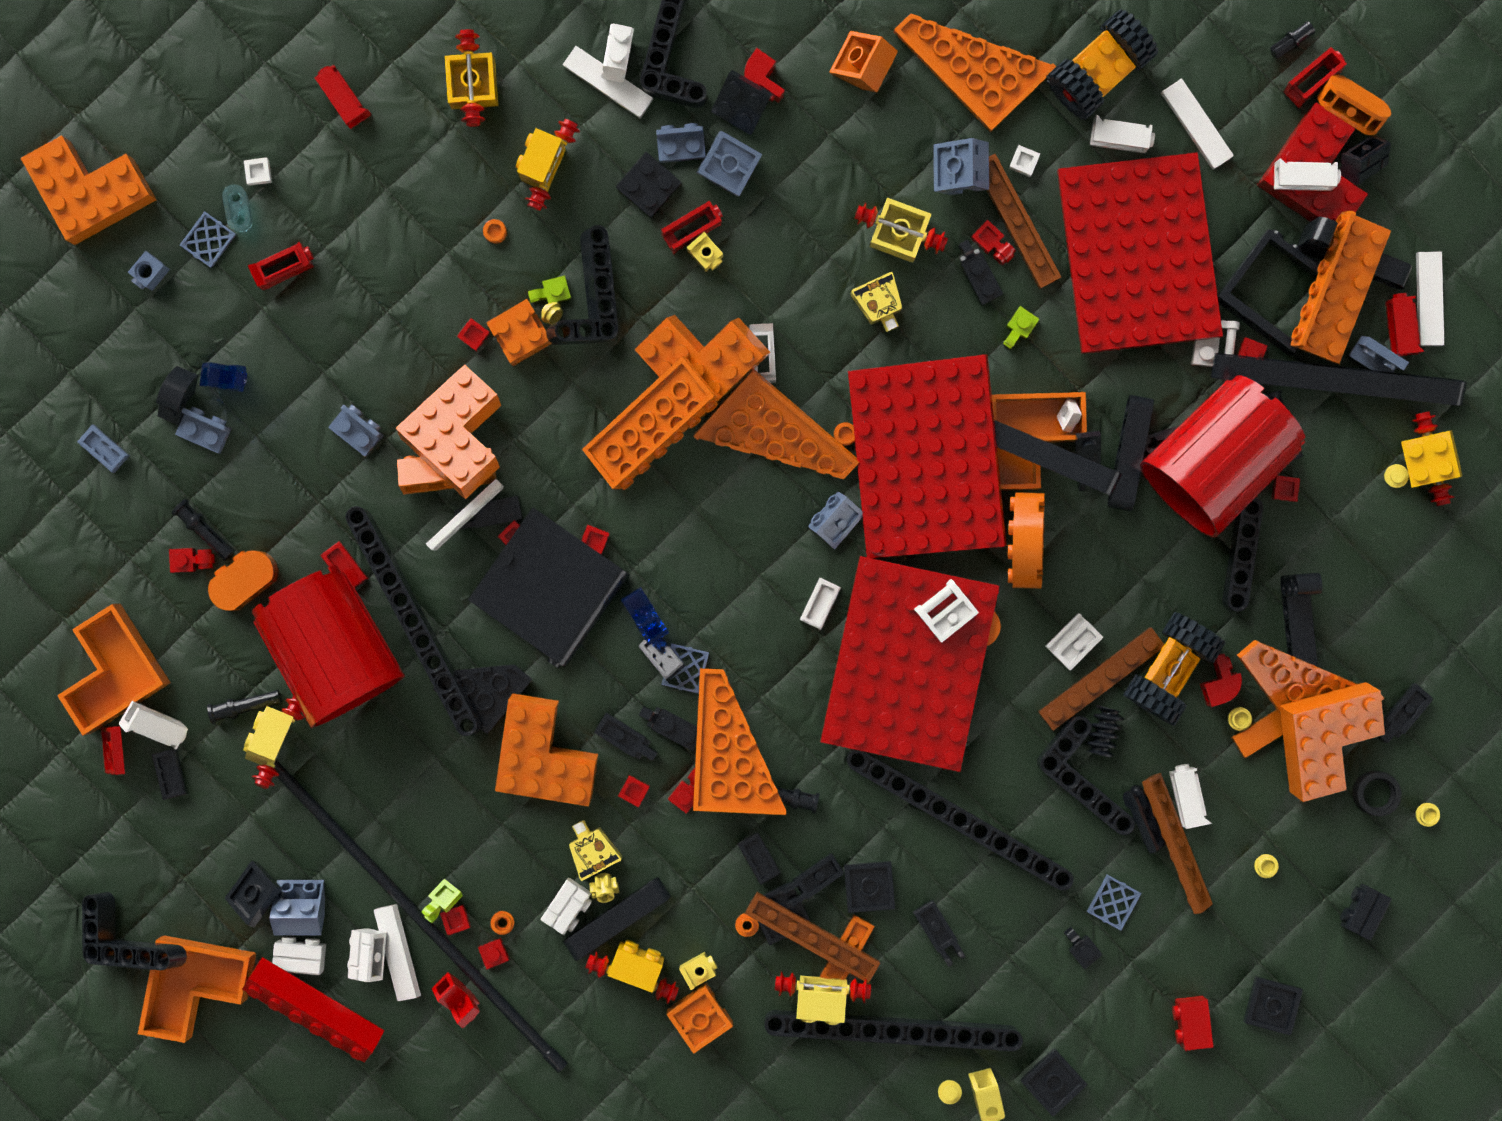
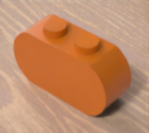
[1317,74,1391,136]
[208,551,278,611]

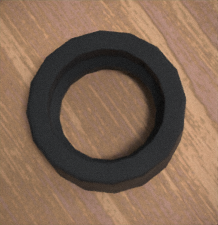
[1352,771,1402,817]

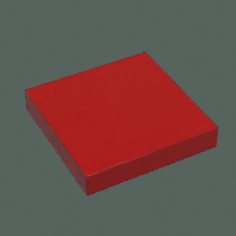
[101,726,125,775]

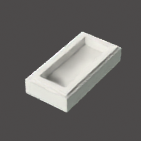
[800,578,841,630]

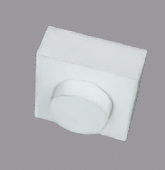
[1009,145,1040,177]
[244,158,272,186]
[1056,398,1082,432]

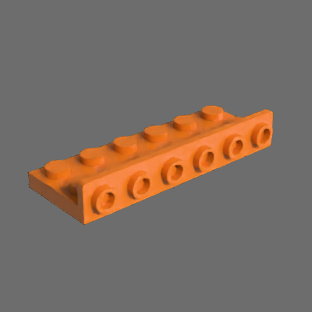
[1290,211,1391,364]
[582,356,722,490]

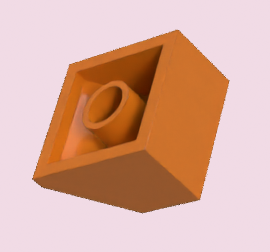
[829,31,898,93]

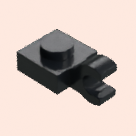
[1064,926,1103,969]

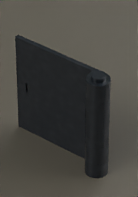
[468,507,630,668]

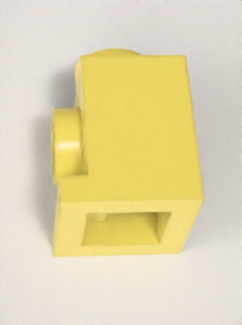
[687,232,723,272]
[679,952,718,990]

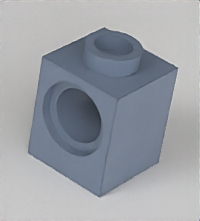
[128,251,170,291]

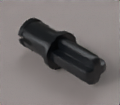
[1270,21,1315,58]

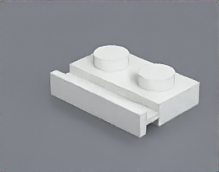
[1045,613,1103,671]

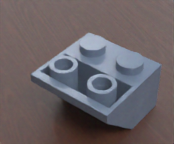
[269,880,325,936]

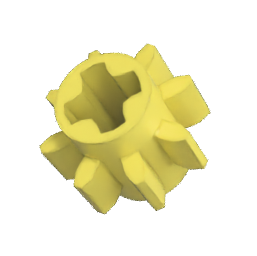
[589,873,619,903]

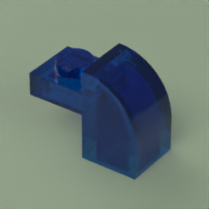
[199,362,247,392]
[621,587,669,645]

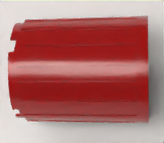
[1140,375,1305,538]
[252,565,405,728]

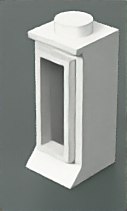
[1090,115,1155,153]
[1274,158,1341,191]
[749,323,776,383]
[119,701,188,749]
[1169,764,1212,829]

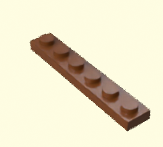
[987,154,1061,289]
[1038,627,1164,731]
[1142,773,1213,914]
[745,892,880,983]

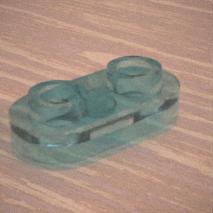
[222,184,252,232]

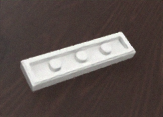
[563,46,653,119]
[1161,78,1234,170]
[1416,252,1444,346]
[426,479,504,551]
[374,904,421,1001]

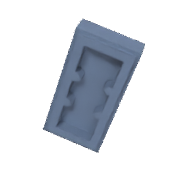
[77,424,130,473]

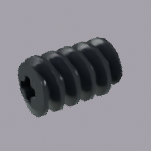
[1086,705,1124,757]

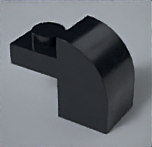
[156,366,198,425]

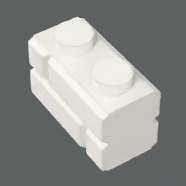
[601,24,634,83]
[541,877,592,935]
[347,928,387,982]
[272,936,326,975]

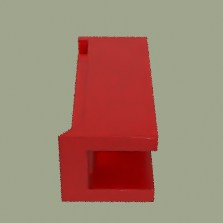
[1283,47,1347,108]
[314,65,372,129]
[661,201,723,254]
[247,242,314,291]
[1385,293,1425,356]

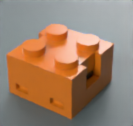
[486,299,552,366]
[667,982,733,1054]

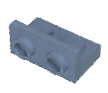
[656,123,706,163]
[1349,336,1409,372]
[328,404,384,457]
[175,406,232,454]
[808,492,863,549]

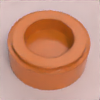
[483,219,507,244]
[833,422,855,446]

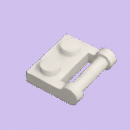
[1191,320,1240,367]
[914,579,979,643]

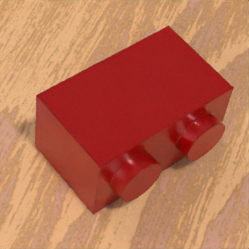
[1172,996,1213,1051]

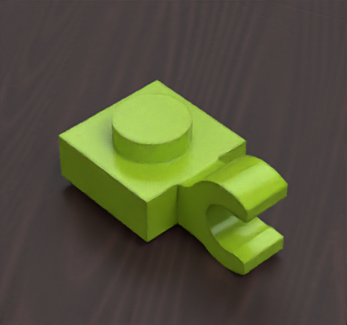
[528,275,571,303]
[1003,306,1039,349]
[422,879,463,923]

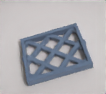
[180,211,237,268]
[661,643,709,694]
[1086,874,1142,930]

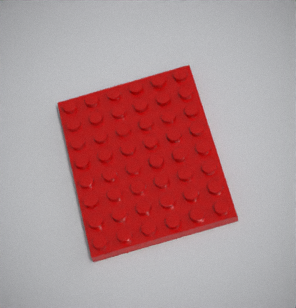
[1057,152,1223,354]
[848,354,1007,558]
[820,556,1000,772]

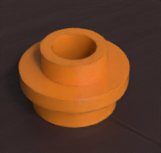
[491,911,515,935]
[735,913,759,937]

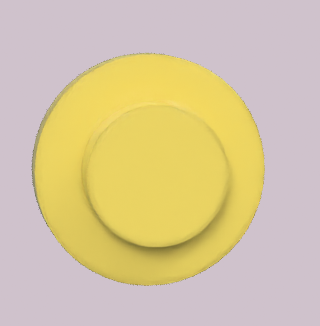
[541,302,563,325]
[1384,464,1409,488]
[1228,707,1252,731]
[1416,803,1440,827]
[1254,854,1279,878]
[938,1080,962,1104]

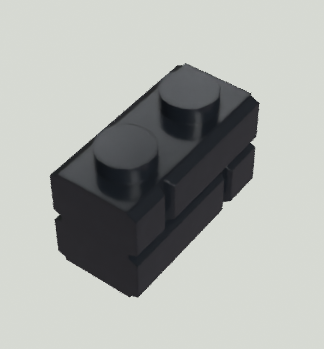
[1340,135,1391,185]
[1340,883,1392,941]

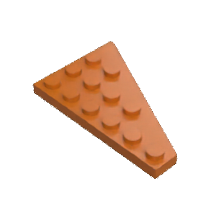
[893,14,1056,132]
[693,368,859,480]
[1237,640,1384,715]
[693,668,786,815]

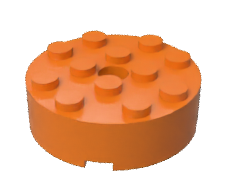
[1008,492,1045,589]

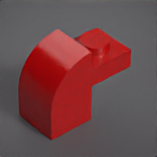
[744,48,785,103]
[1200,653,1242,707]
[431,972,480,1028]

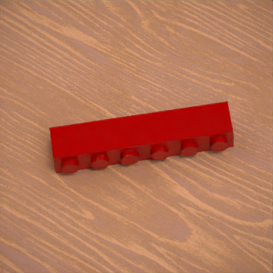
[242,957,385,1063]

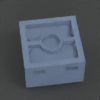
[696,131,762,197]
[934,138,989,195]

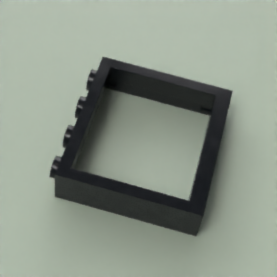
[1217,229,1320,356]

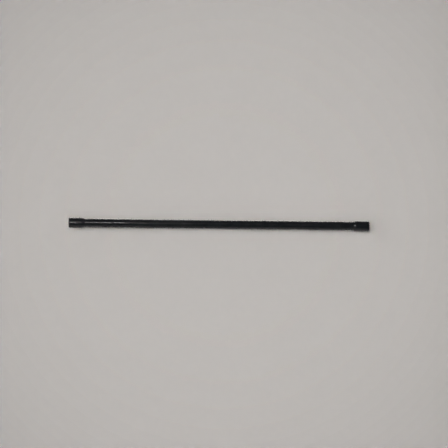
[274,759,568,1073]

